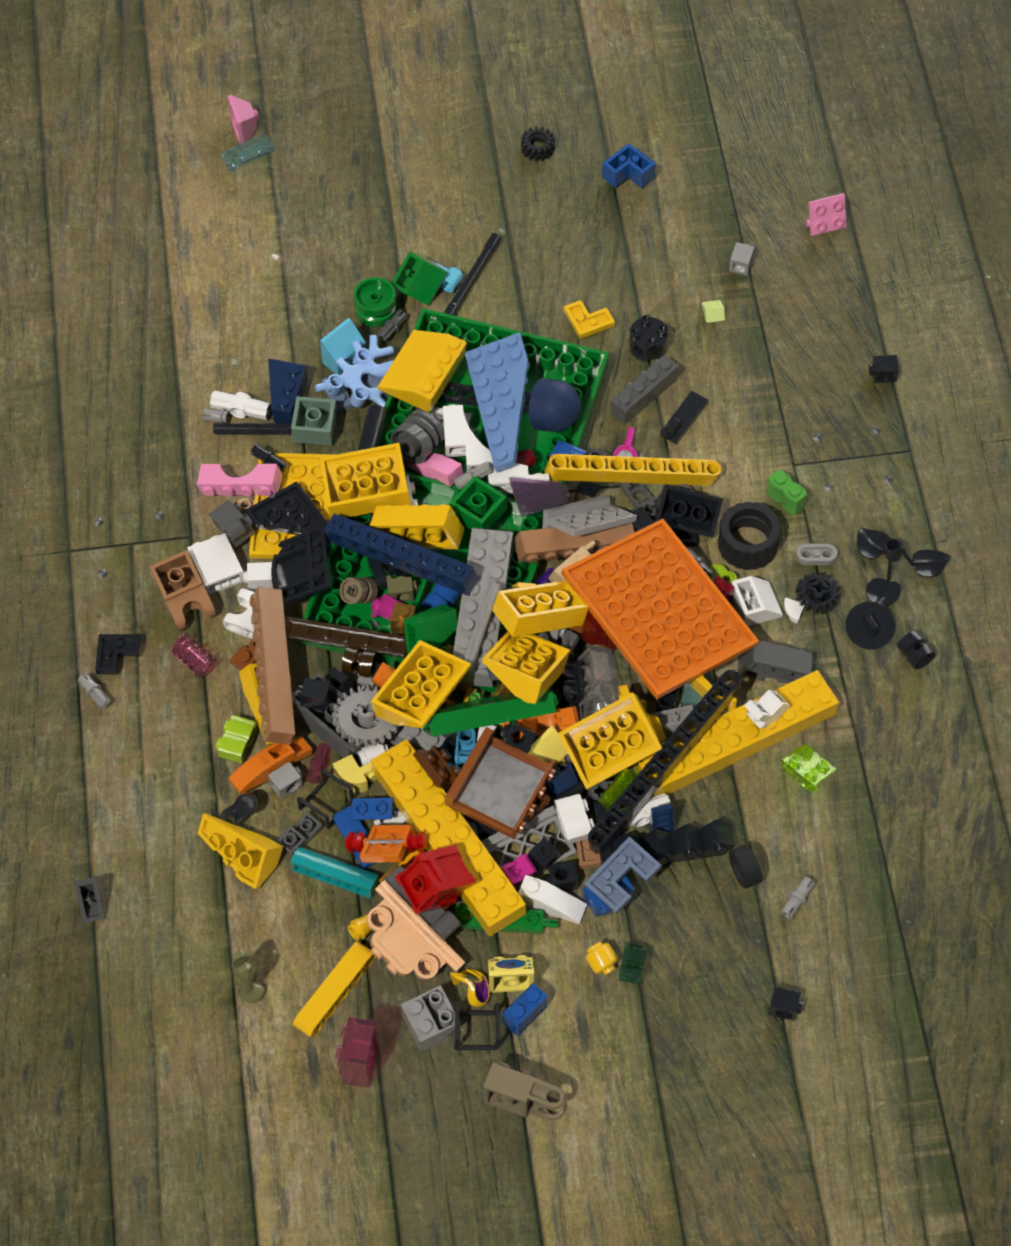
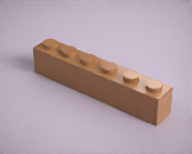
[513,522,635,563]

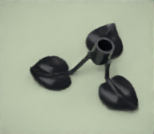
[857,527,950,607]

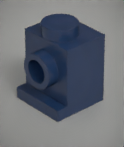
[545,763,578,794]

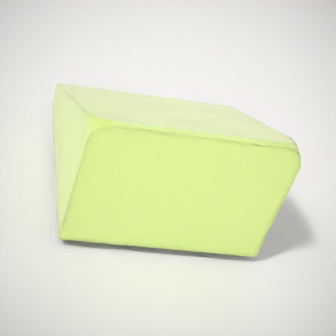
[702,300,725,323]

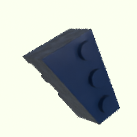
[268,358,307,425]

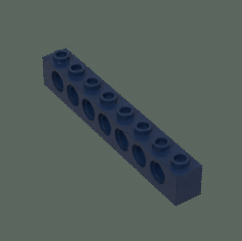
[324,513,478,596]

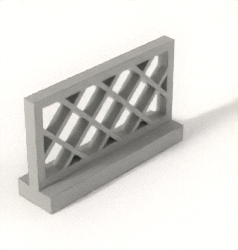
[542,495,637,537]
[481,806,577,876]

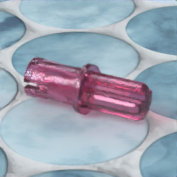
[306,743,330,784]

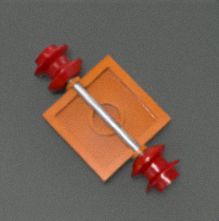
[345,825,428,863]

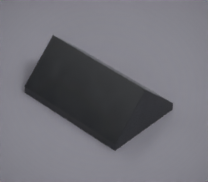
[654,484,723,538]

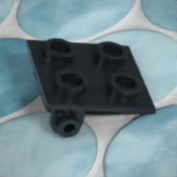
[558,659,585,708]

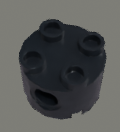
[629,315,668,362]

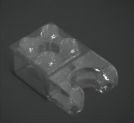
[577,645,619,720]

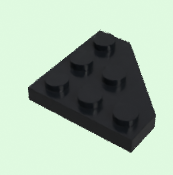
[245,481,328,535]

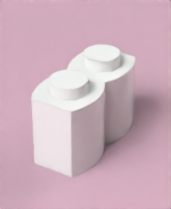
[555,794,594,845]

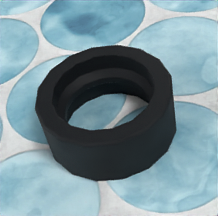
[729,844,762,889]

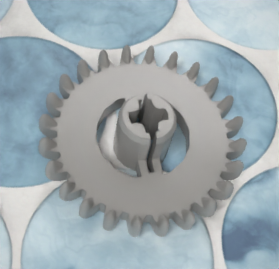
[332,684,401,747]

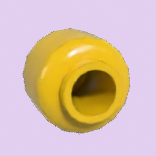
[585,941,618,975]

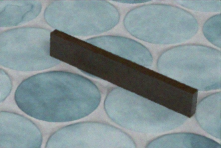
[285,617,407,658]

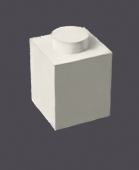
[243,562,273,591]

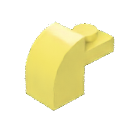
[333,754,377,793]

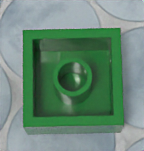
[449,476,507,530]

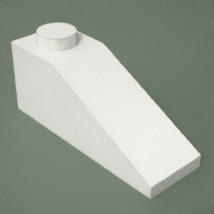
[518,875,587,925]

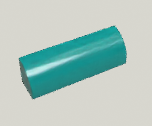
[290,847,381,899]

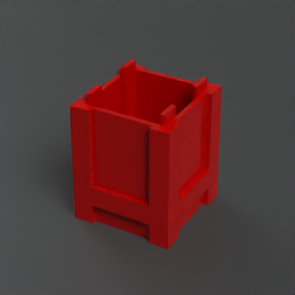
[395,845,477,915]

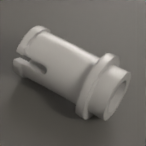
[203,408,229,423]

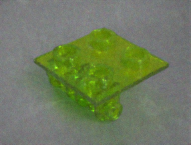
[781,743,837,792]

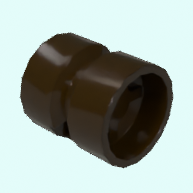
[342,646,377,678]

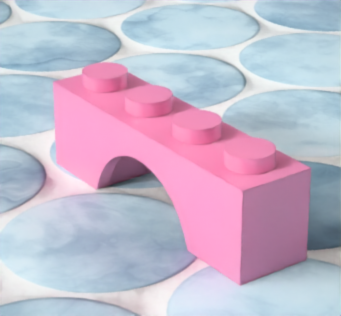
[197,464,282,496]

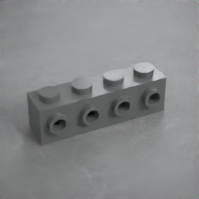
[610,355,679,425]

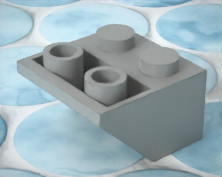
[400,985,461,1052]

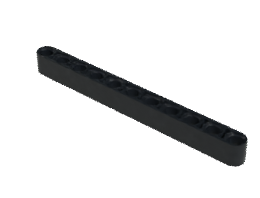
[588,670,741,854]

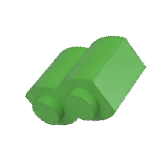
[766,470,807,515]

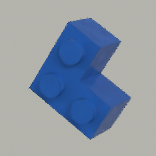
[602,143,656,188]

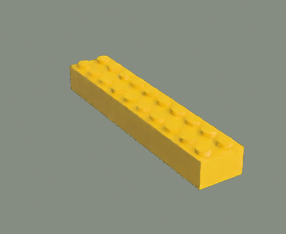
[633,670,839,798]
[370,739,526,937]

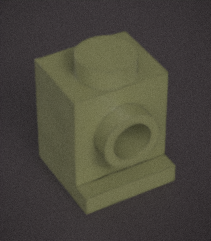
[386,575,417,602]

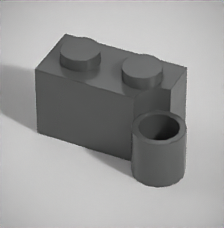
[209,500,255,547]

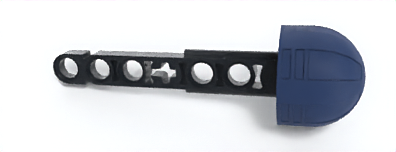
[438,378,581,432]

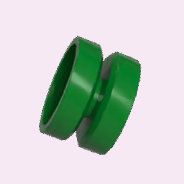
[353,277,397,327]

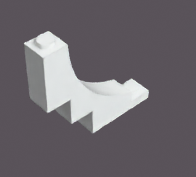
[443,405,550,494]

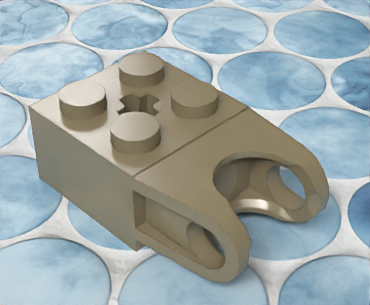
[483,1063,564,1121]

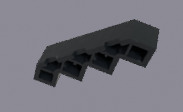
[611,819,735,870]

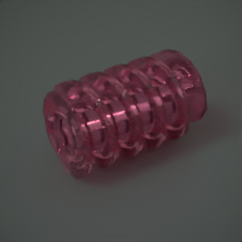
[172,633,217,678]

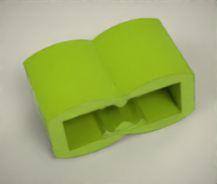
[216,715,258,764]

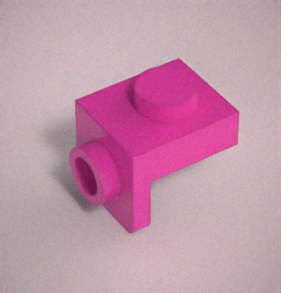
[370,594,404,621]
[500,853,536,886]

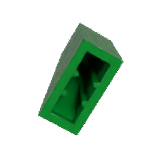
[404,604,457,655]

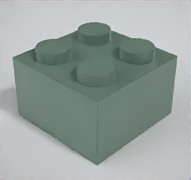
[291,396,337,446]

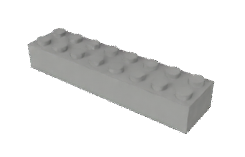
[453,528,513,688]

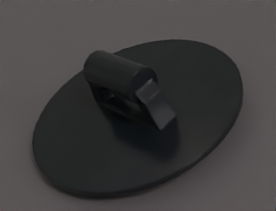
[845,602,895,650]

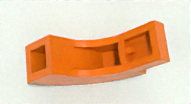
[502,706,579,740]

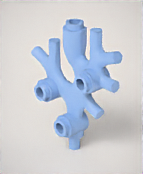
[315,335,394,407]

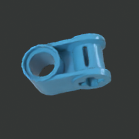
[455,729,476,766]

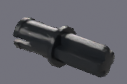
[251,444,288,473]

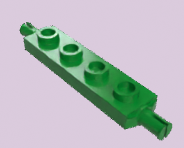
[451,905,558,934]

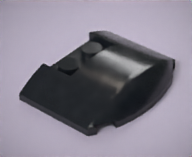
[271,525,334,605]

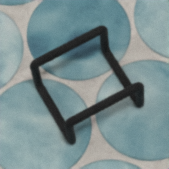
[297,769,354,829]
[454,1002,500,1050]

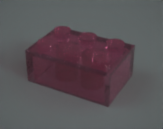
[336,1017,379,1088]

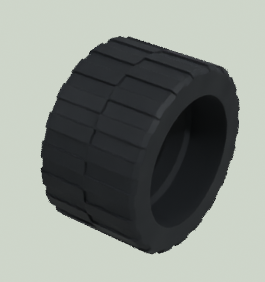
[718,502,781,570]

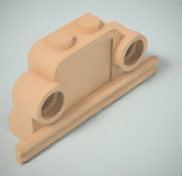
[367,880,465,980]

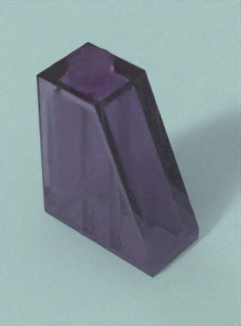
[508,476,570,517]

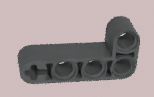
[382,865,461,941]

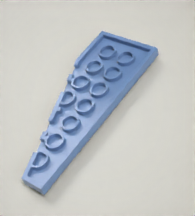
[465,332,530,472]

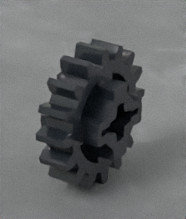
[795,572,841,614]

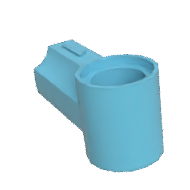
[431,261,464,293]

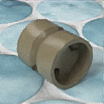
[340,577,378,604]

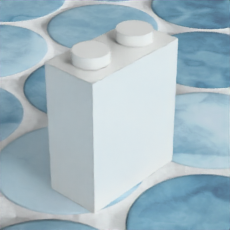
[187,533,244,595]

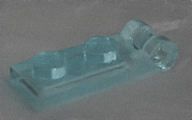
[220,134,275,171]

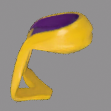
[450,969,490,1008]

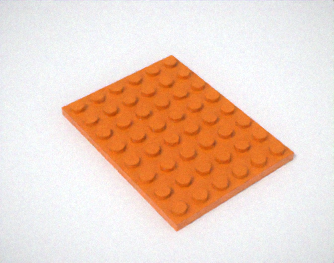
[561,519,759,700]

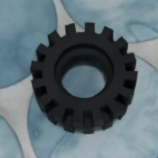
[521,126,555,162]

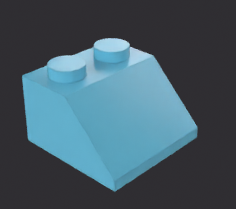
[320,318,366,374]

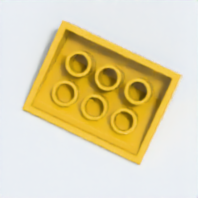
[377,330,467,413]
[320,443,411,518]
[482,632,570,704]
[371,640,472,728]
[558,692,663,790]

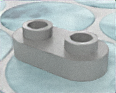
[796,544,837,565]

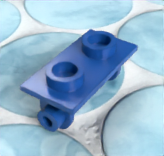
[351,798,397,820]

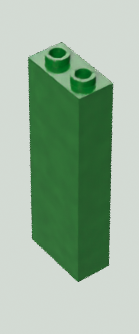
[423,690,558,737]

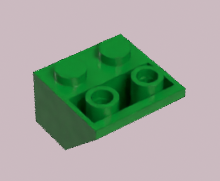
[391,251,448,306]

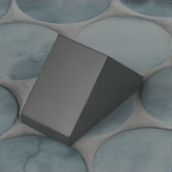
[74,877,105,924]

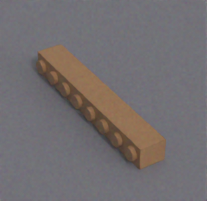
[249,587,295,744]

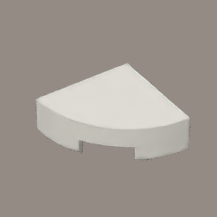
[784,597,805,624]

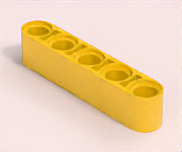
[293,941,375,1038]

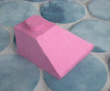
[228,95,259,147]

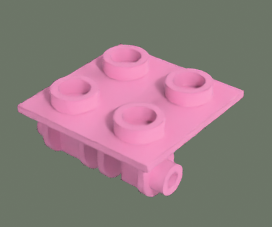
[806,193,846,236]

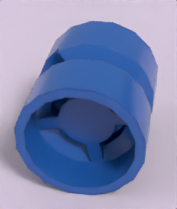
[422,584,460,610]

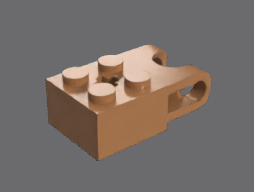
[149,550,216,631]

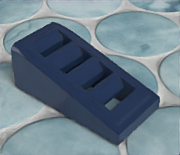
[649,804,674,833]

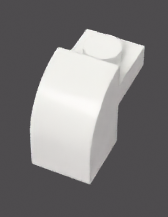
[744,689,790,729]

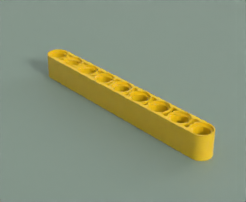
[545,454,721,486]

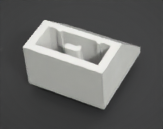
[731,576,783,626]

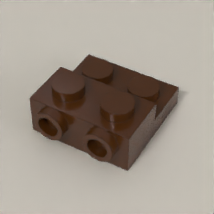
[413,746,461,791]

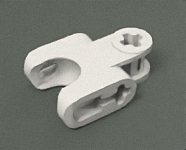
[222,589,286,639]

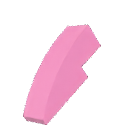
[407,453,463,487]

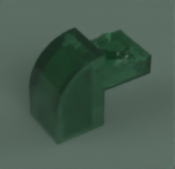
[619,942,648,985]

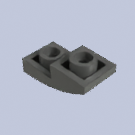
[276,812,324,856]

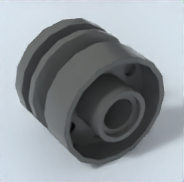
[390,410,444,464]

